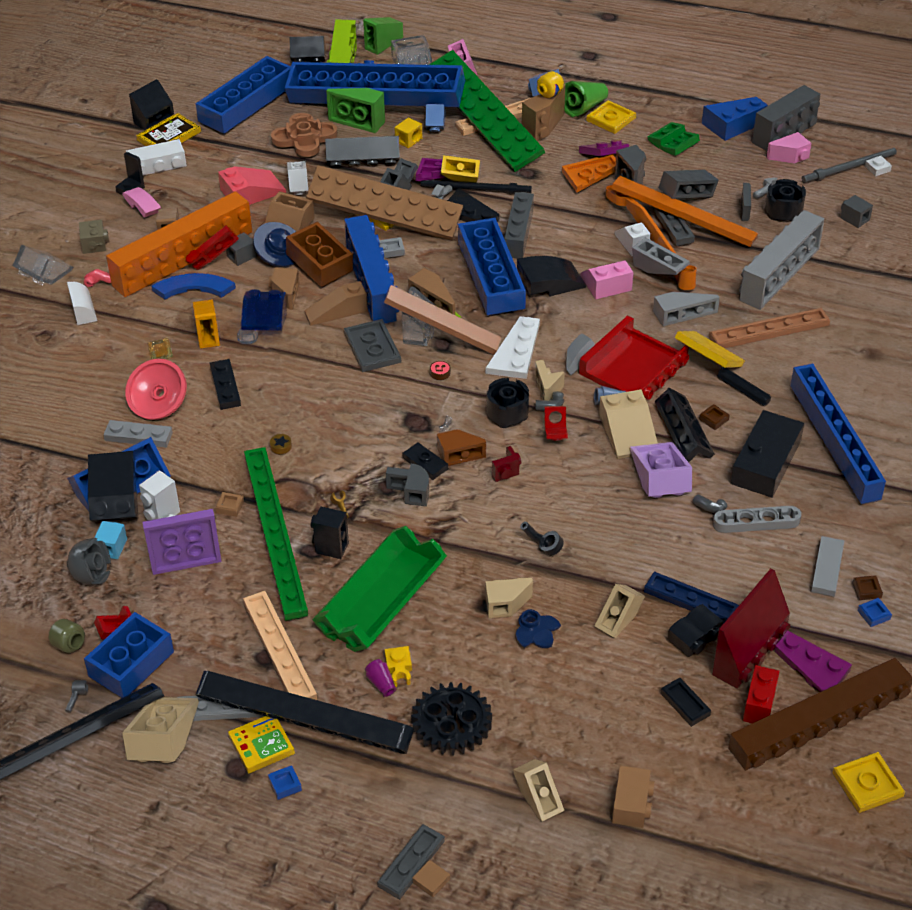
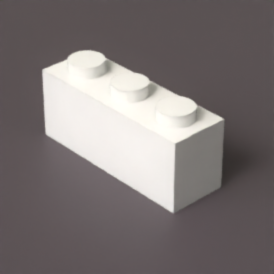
[126,139,187,176]

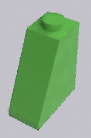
[363,17,403,55]

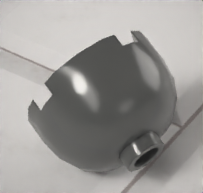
[67,538,111,585]

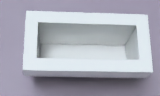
[67,282,97,325]

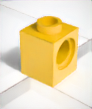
[394,117,423,149]

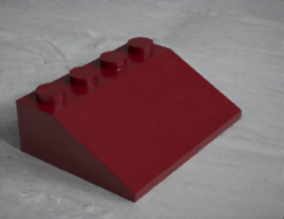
[712,568,790,689]

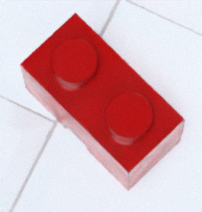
[743,665,780,723]

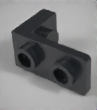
[115,152,145,195]

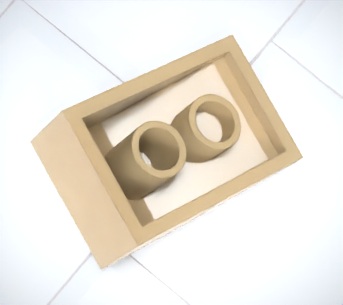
[599,390,658,459]
[122,697,199,763]

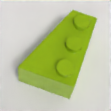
[327,19,357,63]

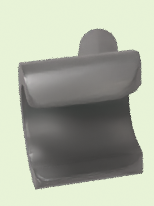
[65,680,88,713]

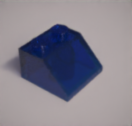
[241,289,287,331]

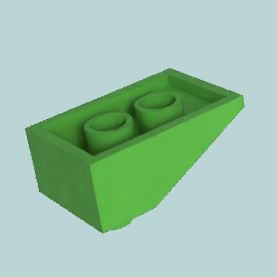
[326,88,385,133]

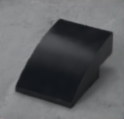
[517,256,586,297]

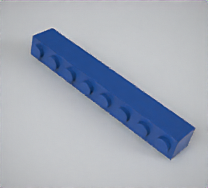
[790,364,886,504]

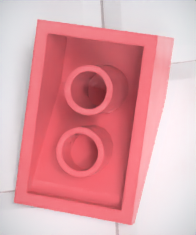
[218,166,286,205]

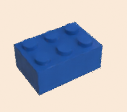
[84,612,174,698]

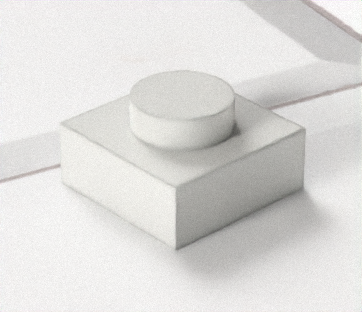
[865,156,892,176]

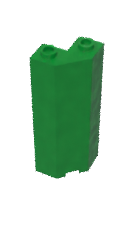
[312,526,447,652]

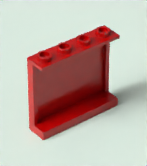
[579,315,689,400]

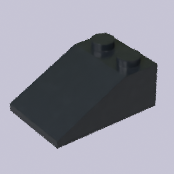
[88,451,139,522]

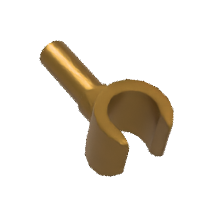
[330,490,349,519]

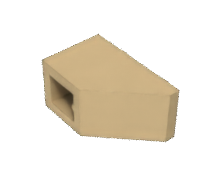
[485,578,533,618]

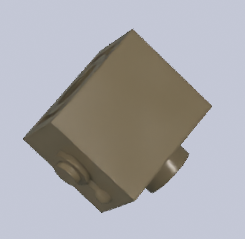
[79,220,109,254]

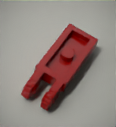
[186,225,239,270]

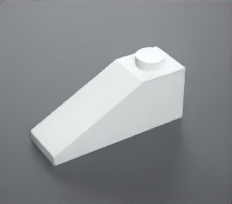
[287,161,308,195]

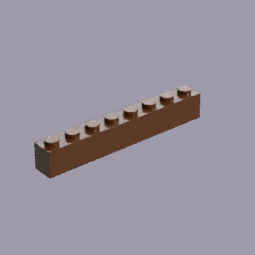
[728,658,912,771]

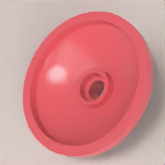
[125,359,187,420]

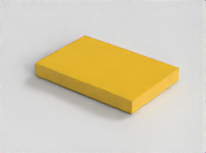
[675,331,745,368]

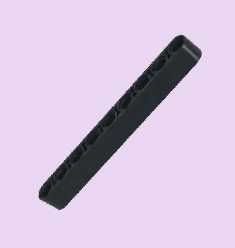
[195,671,414,754]

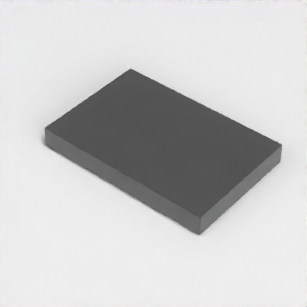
[344,319,401,372]

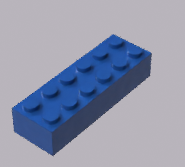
[195,56,291,134]
[344,215,399,323]
[458,218,526,315]

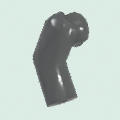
[536,391,564,411]
[693,494,728,514]

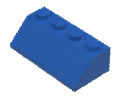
[67,437,171,511]

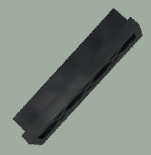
[654,388,715,463]

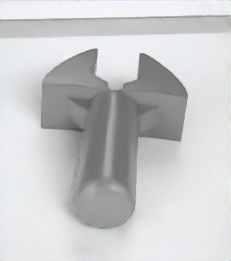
[753,178,777,199]
[431,184,452,200]

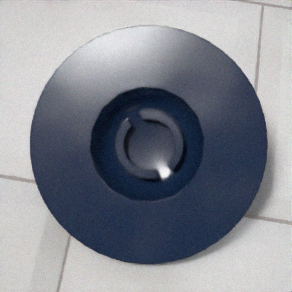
[253,222,296,267]

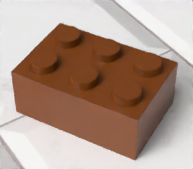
[286,221,353,287]

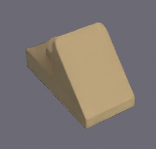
[535,360,565,401]

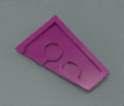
[775,631,852,692]

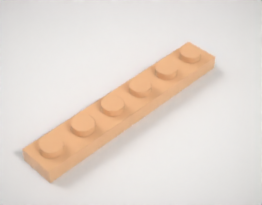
[243,591,317,700]

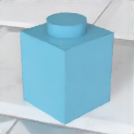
[94,521,127,559]

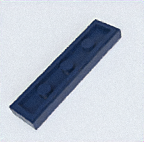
[644,571,739,624]

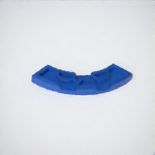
[151,273,236,299]

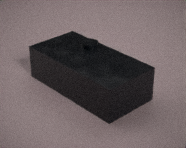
[731,410,804,498]

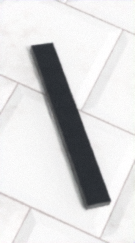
[0,683,164,779]

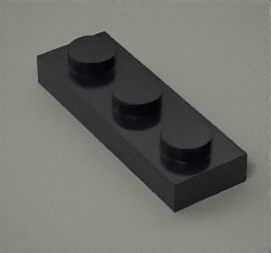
[209,359,241,410]

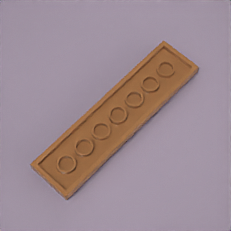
[306,165,463,241]

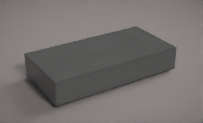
[741,183,751,221]

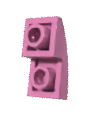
[122,187,161,218]

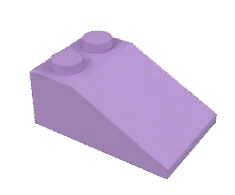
[630,442,692,498]

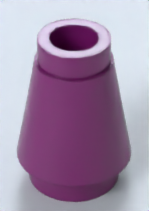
[365,659,397,697]

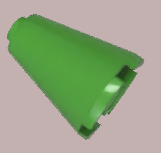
[564,81,608,117]

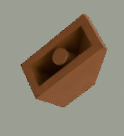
[437,429,486,466]

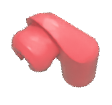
[84,269,111,287]

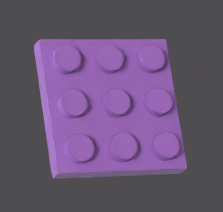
[143,509,222,575]

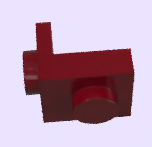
[492,446,522,482]

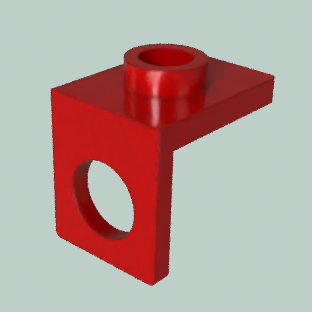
[545,406,568,441]

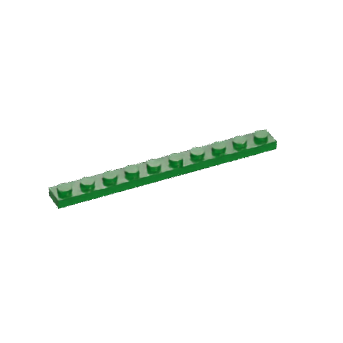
[244,447,308,621]

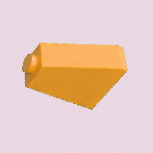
[193,299,220,349]

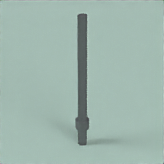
[801,148,897,183]

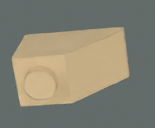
[595,584,645,638]
[513,759,564,821]

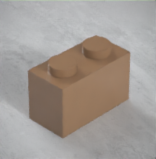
[612,765,655,828]

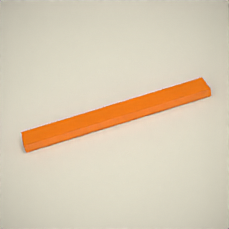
[611,176,758,247]

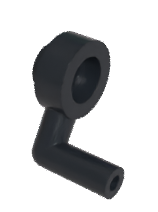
[520,522,564,555]

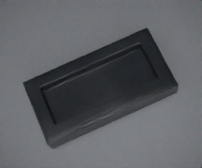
[660,678,711,727]

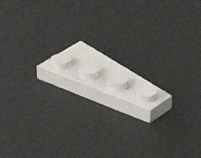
[486,316,540,379]

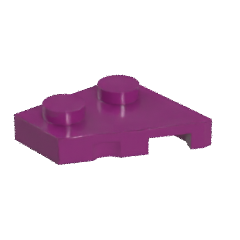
[579,140,629,156]
[416,158,445,181]

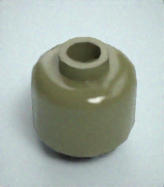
[48,619,85,653]

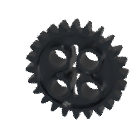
[411,682,492,755]

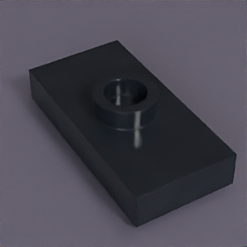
[402,442,449,480]

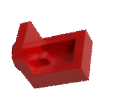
[94,606,132,639]

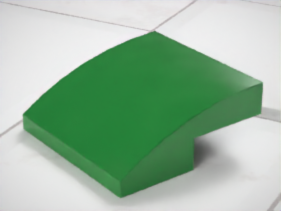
[647,122,700,156]

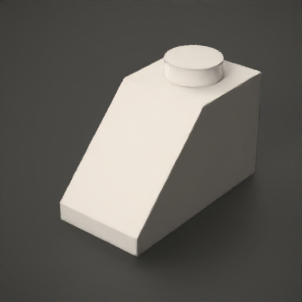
[615,222,651,256]

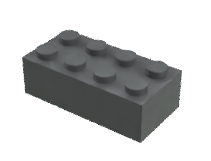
[752,85,821,151]

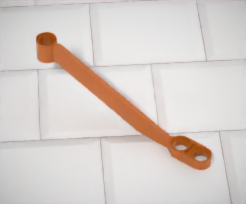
[606,185,697,290]

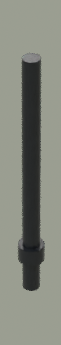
[421,180,532,194]

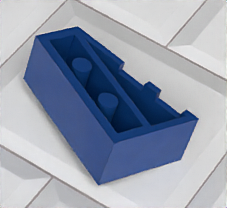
[702,97,768,141]

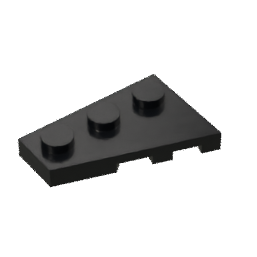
[447,188,500,222]

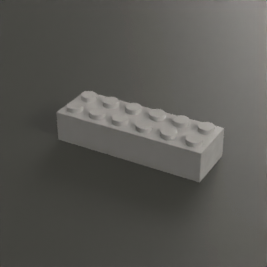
[739,210,825,310]

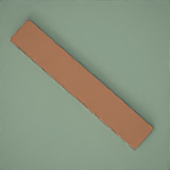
[384,285,501,355]
[709,308,830,348]

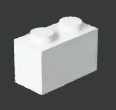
[139,470,180,521]

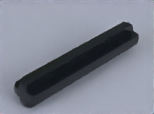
[717,367,771,406]

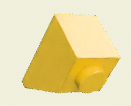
[441,155,480,183]

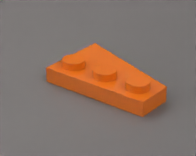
[562,154,616,193]

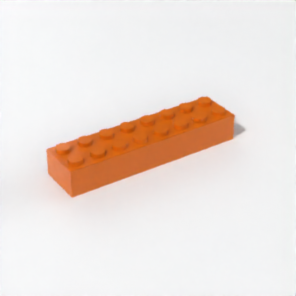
[106,191,252,297]

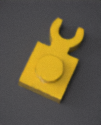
[385,646,412,687]

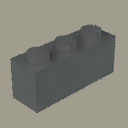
[658,170,719,199]

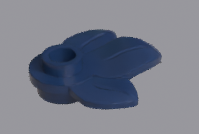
[516,609,561,648]

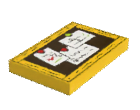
[136,113,201,146]

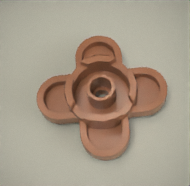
[271,113,337,157]

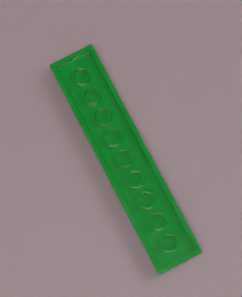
[429,50,545,172]

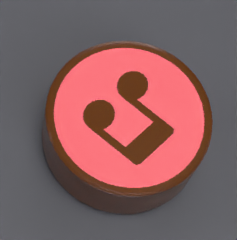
[430,361,451,380]

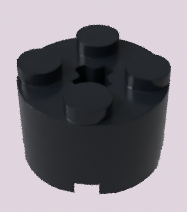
[765,179,806,221]
[486,378,529,428]

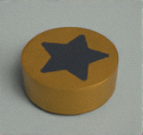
[270,434,292,454]

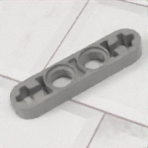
[713,506,801,533]

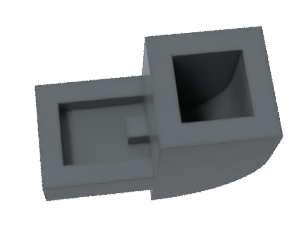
[380,158,418,190]
[386,463,429,507]

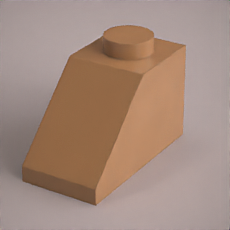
[269,268,300,310]

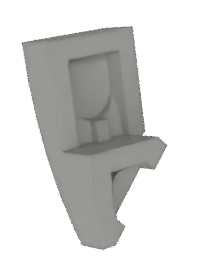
[566,333,595,375]

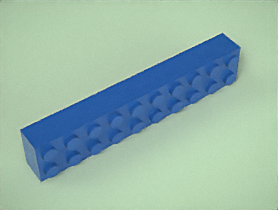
[285,62,465,107]

